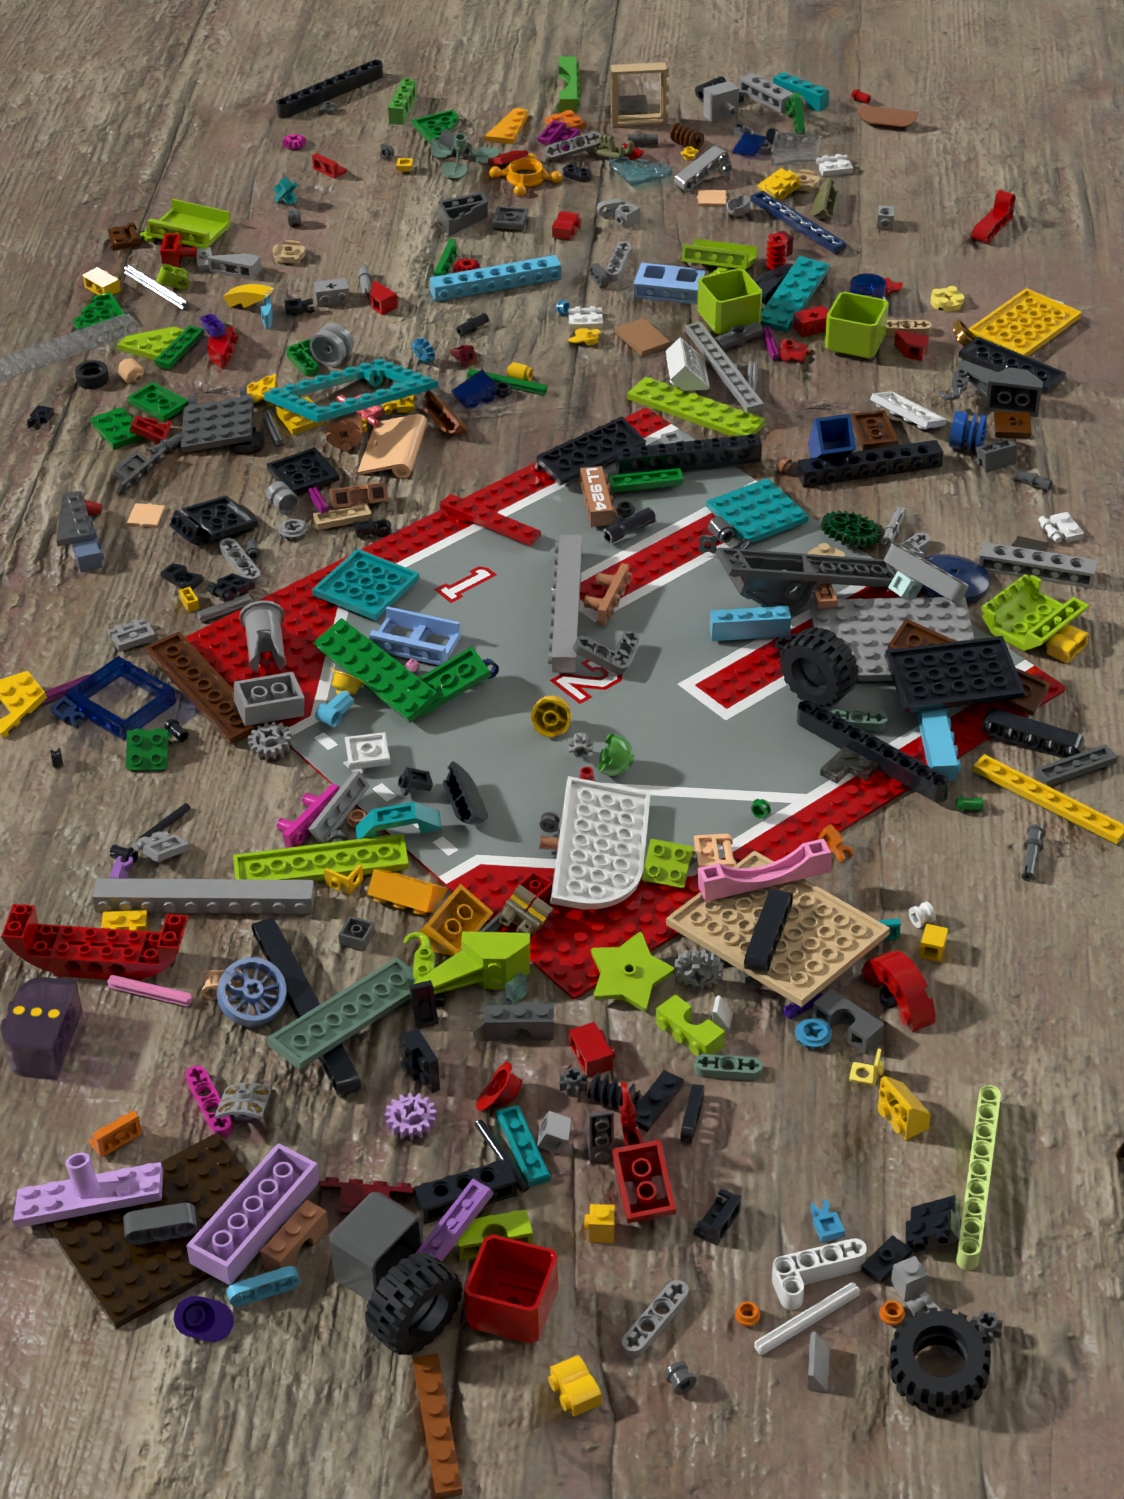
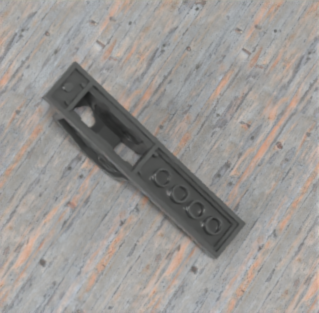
[716,547,897,613]

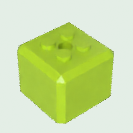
[697,268,762,335]
[825,292,889,359]

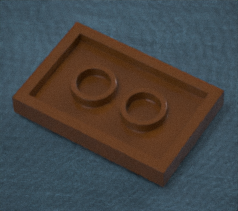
[851,410,898,450]

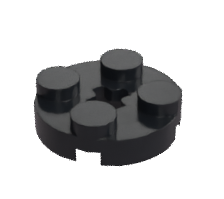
[229,427,264,454]

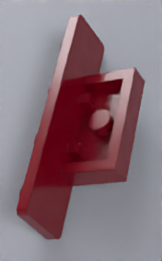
[318,1177,415,1214]

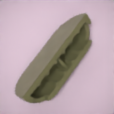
[811,177,840,219]

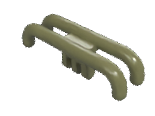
[581,134,634,159]

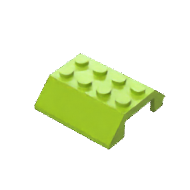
[981,574,1089,651]

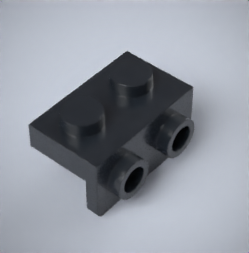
[169,510,209,545]

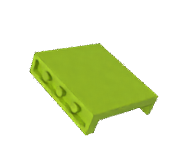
[147,199,230,249]
[681,238,758,269]

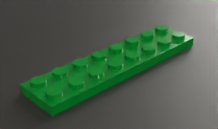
[313,618,439,723]

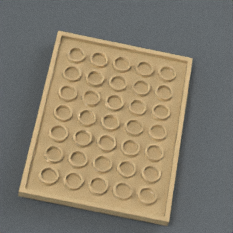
[666,851,890,1007]

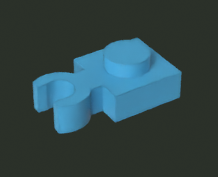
[810,1199,845,1243]

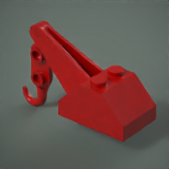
[612,1081,676,1224]

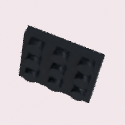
[266,447,340,496]
[181,495,259,540]

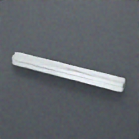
[754,1283,860,1355]

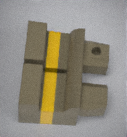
[499,884,553,936]

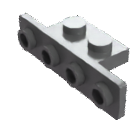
[113,447,166,496]

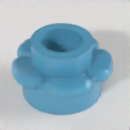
[556,299,571,316]

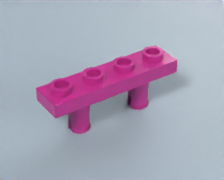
[276,784,340,848]

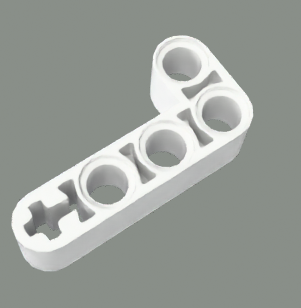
[772,1238,867,1310]

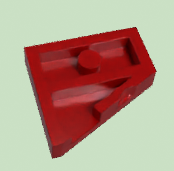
[129,416,172,444]

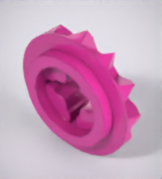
[282,133,307,149]

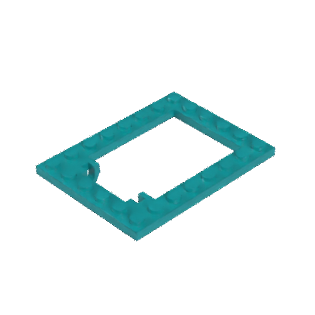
[264,359,439,423]

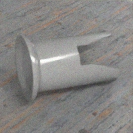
[239,601,287,673]

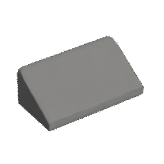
[807,1332,829,1392]

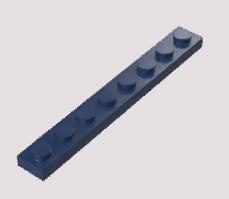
[750,191,846,254]

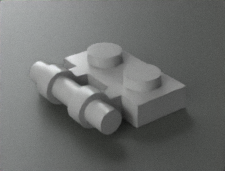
[108,618,156,652]
[133,831,190,862]

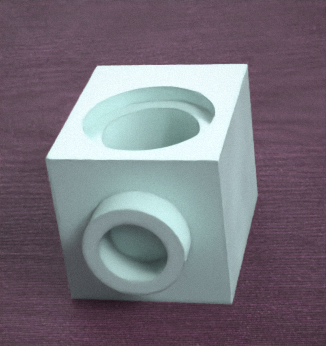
[888,571,923,598]

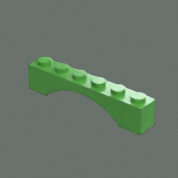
[559,56,580,113]

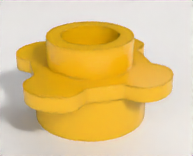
[681,147,699,160]

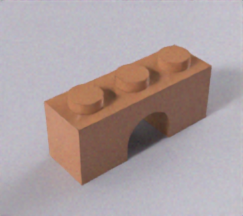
[330,482,389,509]
[260,1200,329,1272]

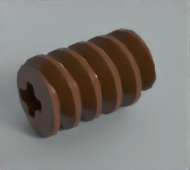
[670,122,704,150]

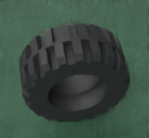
[780,627,859,707]
[365,1253,462,1355]
[889,1307,991,1415]

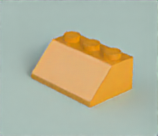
[367,869,448,915]
[418,884,494,956]

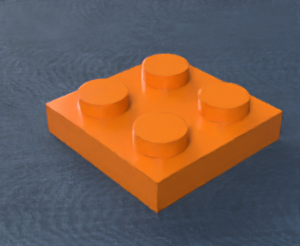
[545,110,586,130]

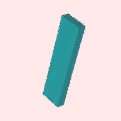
[496,1105,551,1187]

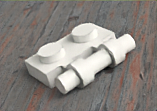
[816,154,853,177]
[568,306,603,330]
[1039,512,1084,543]

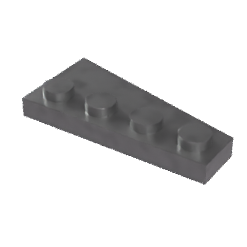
[56,491,95,547]

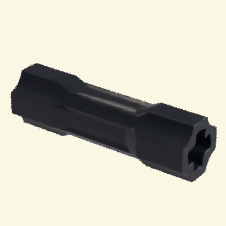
[602,507,656,544]

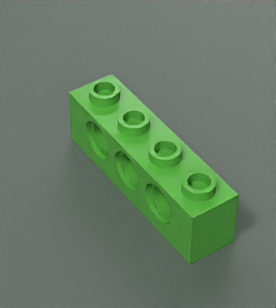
[388,78,418,125]

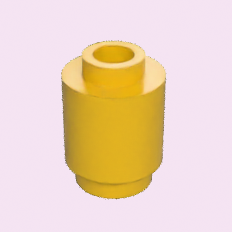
[506,362,533,381]

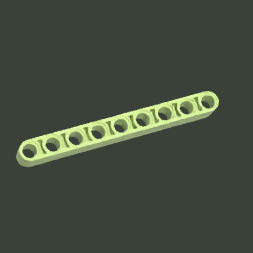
[956,1085,1001,1270]

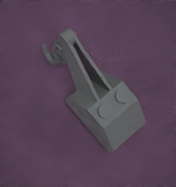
[940,360,1043,417]

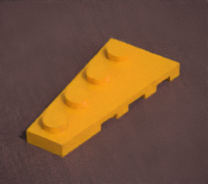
[485,108,529,144]

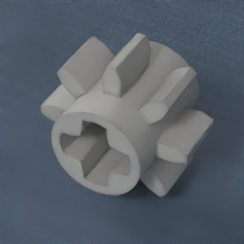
[569,732,593,758]

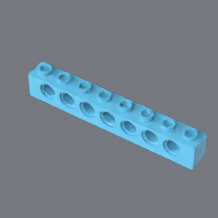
[430,255,562,302]

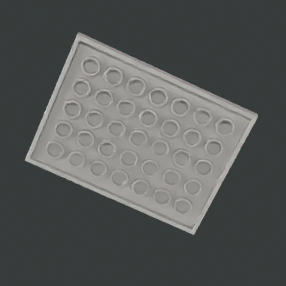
[810,597,974,681]

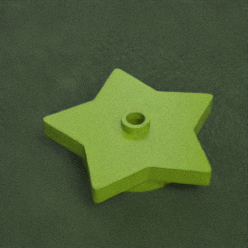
[591,932,674,1012]

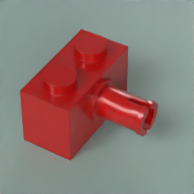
[160,234,197,268]

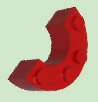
[861,950,936,1033]

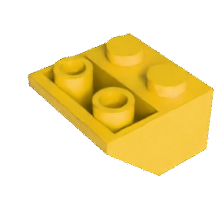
[877,1076,931,1141]

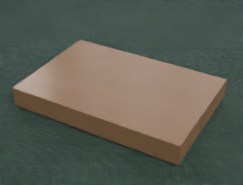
[615,318,670,356]

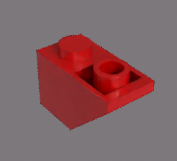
[371,280,397,315]
[894,329,929,361]

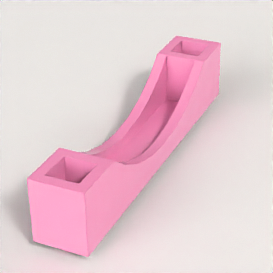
[698,839,831,902]

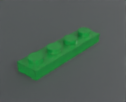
[434,238,459,277]
[154,325,205,370]
[608,468,684,493]

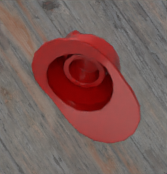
[476,1062,522,1111]

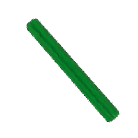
[467,369,548,395]

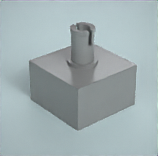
[703,81,739,123]

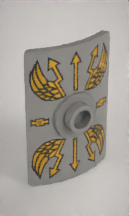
[215,1082,272,1120]

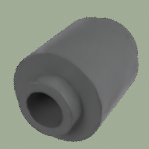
[708,517,734,543]

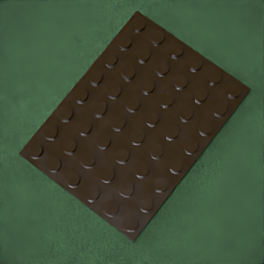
[45,1132,286,1330]

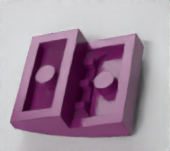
[537,121,580,151]

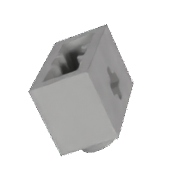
[313,278,350,307]

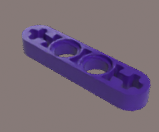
[200,314,226,337]

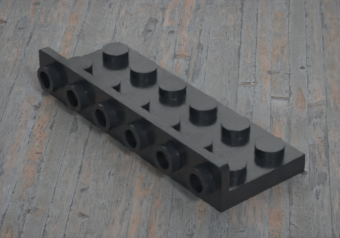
[535,416,646,486]

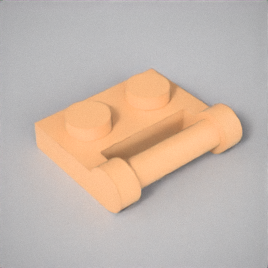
[694,834,737,868]

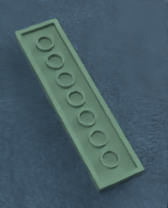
[266,957,416,1070]

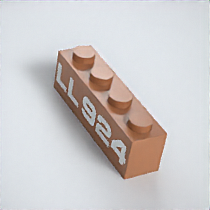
[580,466,616,527]

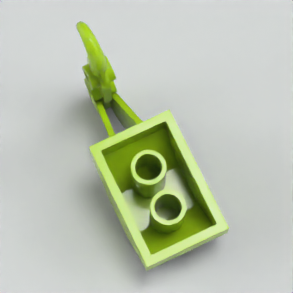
[404,931,530,994]

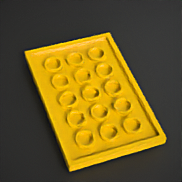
[967,288,1082,357]

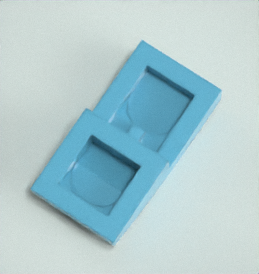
[261,296,273,329]

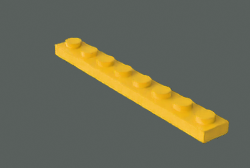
[972,754,1124,845]

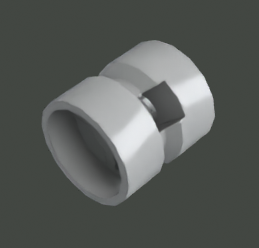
[266,481,299,515]

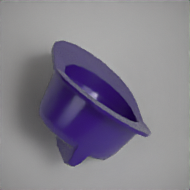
[173,1296,234,1342]

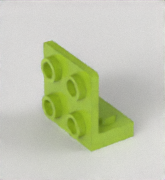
[642,838,695,888]

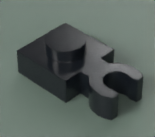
[27,405,54,430]

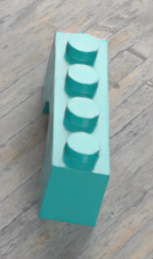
[773,72,829,112]

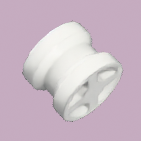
[909,902,936,928]

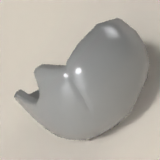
[726,195,750,217]

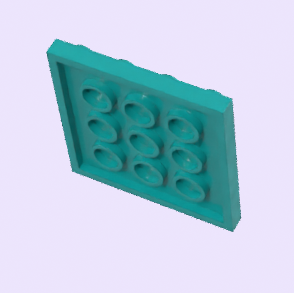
[706,478,809,543]
[312,549,420,621]

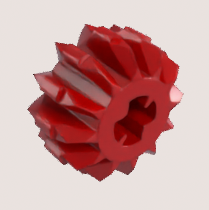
[453,258,481,273]

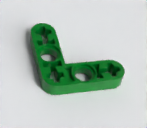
[786,93,805,137]
[286,339,319,377]

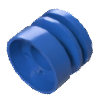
[949,410,988,452]

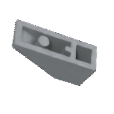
[208,253,262,280]

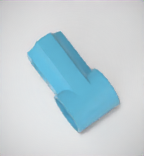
[315,691,354,727]

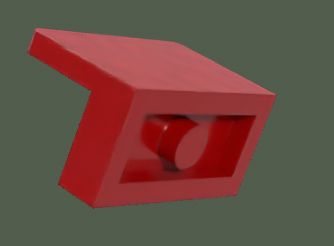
[312,153,347,179]

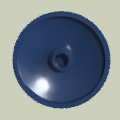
[920,554,990,603]

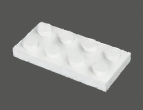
[870,391,947,430]

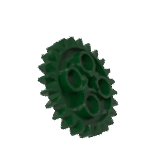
[821,510,882,548]

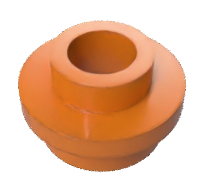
[879,1300,905,1326]
[735,1301,761,1327]

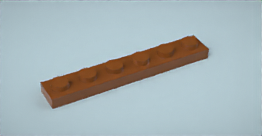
[412,1353,463,1499]

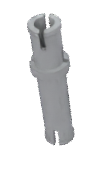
[358,264,371,301]
[881,506,907,547]

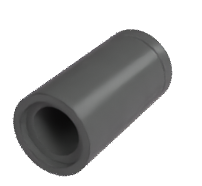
[439,129,472,158]

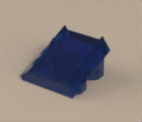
[451,369,497,409]

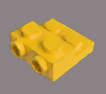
[757,168,801,201]
[276,396,324,435]

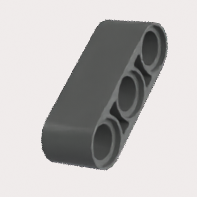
[123,1203,197,1245]

